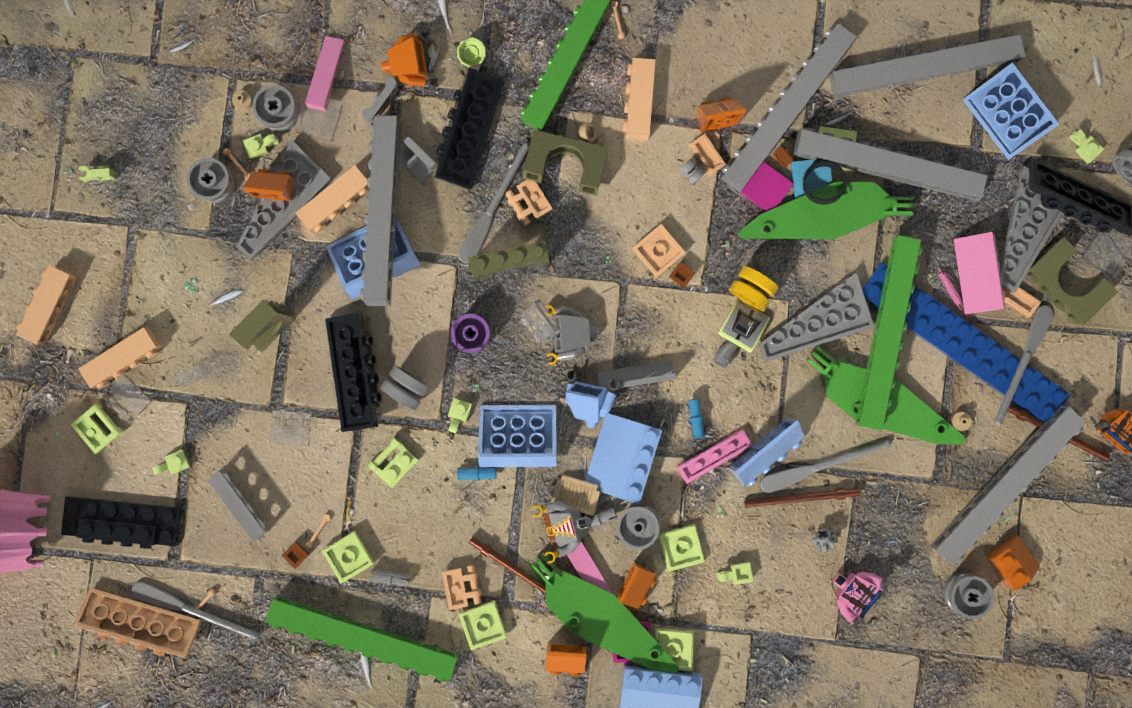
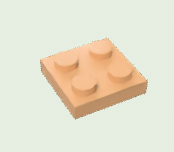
[632,224,686,278]

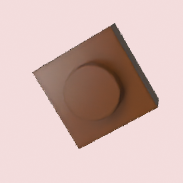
[772,146,794,169]
[669,261,695,289]
[281,541,310,569]

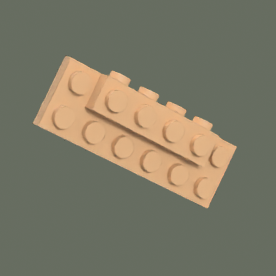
[74,588,202,659]

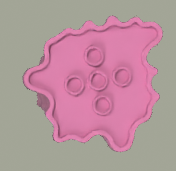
[0,489,50,573]

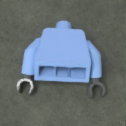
[565,371,623,428]

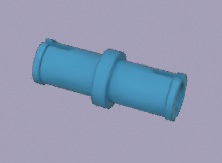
[688,399,706,439]
[457,466,497,481]

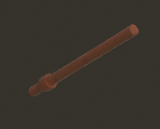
[1007,404,1110,461]
[744,488,861,507]
[468,536,546,594]

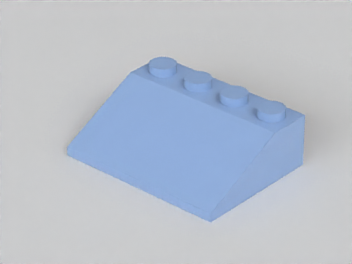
[963,62,1060,160]
[326,216,420,300]
[478,405,556,467]
[585,413,662,504]
[728,419,804,486]
[619,664,703,708]

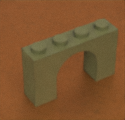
[523,130,609,196]
[1027,237,1118,325]
[468,241,550,281]
[229,299,296,351]

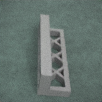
[596,360,677,390]
[208,469,270,542]

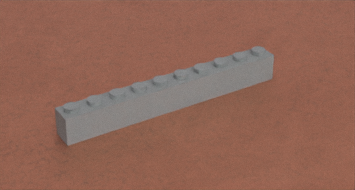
[721,23,856,192]
[829,33,1026,98]
[360,116,401,306]
[793,128,987,201]
[931,405,1086,565]

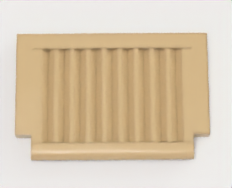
[551,474,601,516]

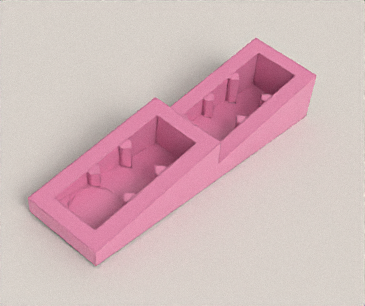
[305,36,345,111]

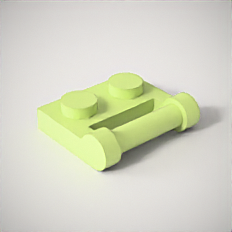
[71,402,124,454]
[367,437,419,488]

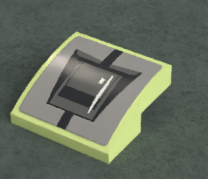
[718,299,770,353]

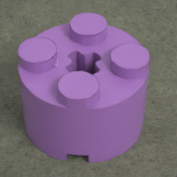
[451,314,491,353]

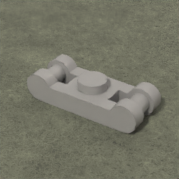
[363,77,399,124]

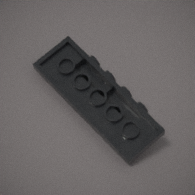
[434,67,504,190]
[1029,159,1132,236]
[325,312,382,432]
[61,496,182,549]

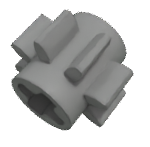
[812,528,838,552]

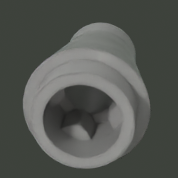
[713,340,738,368]

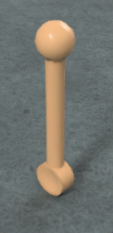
[611,1,625,39]
[223,148,250,180]
[305,514,331,549]
[186,589,216,618]

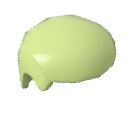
[457,37,486,67]

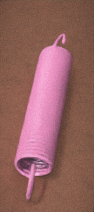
[938,267,963,310]

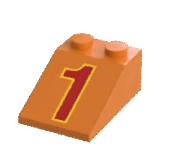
[696,97,746,132]

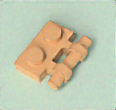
[505,180,553,226]
[442,565,482,610]

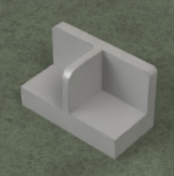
[399,136,437,182]

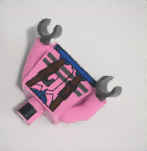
[832,572,896,633]

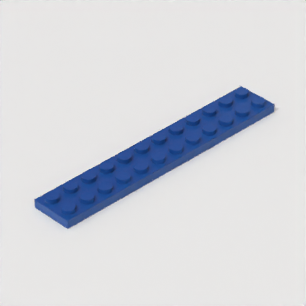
[862,262,1071,422]

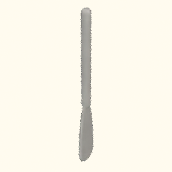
[458,142,530,264]
[994,305,1053,426]
[760,440,891,493]
[132,581,260,640]

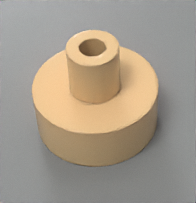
[232,90,253,111]
[577,123,597,142]
[950,412,972,431]

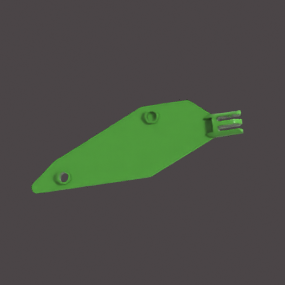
[739,182,914,239]
[806,346,966,444]
[530,552,679,673]

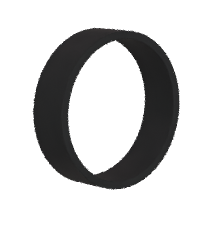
[803,161,846,205]

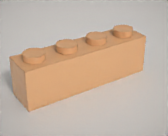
[623,58,656,139]
[295,165,370,234]
[16,265,77,345]
[78,327,162,390]

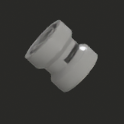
[679,159,706,185]

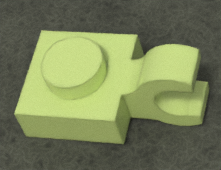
[1069,129,1104,164]
[243,134,279,160]
[79,166,117,182]
[448,398,472,433]
[152,449,191,475]
[717,561,753,585]

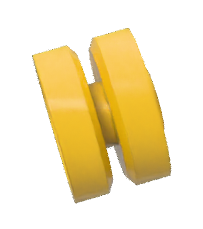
[728,266,779,312]

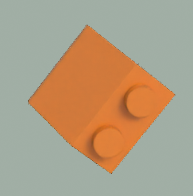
[244,169,294,202]
[985,534,1040,591]
[617,561,657,609]
[546,643,586,676]

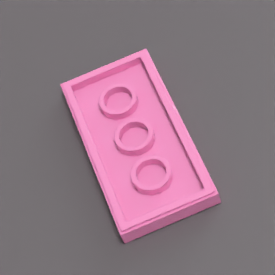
[954,232,1006,314]

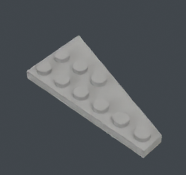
[236,139,332,260]
[1000,166,1063,293]
[758,273,874,362]

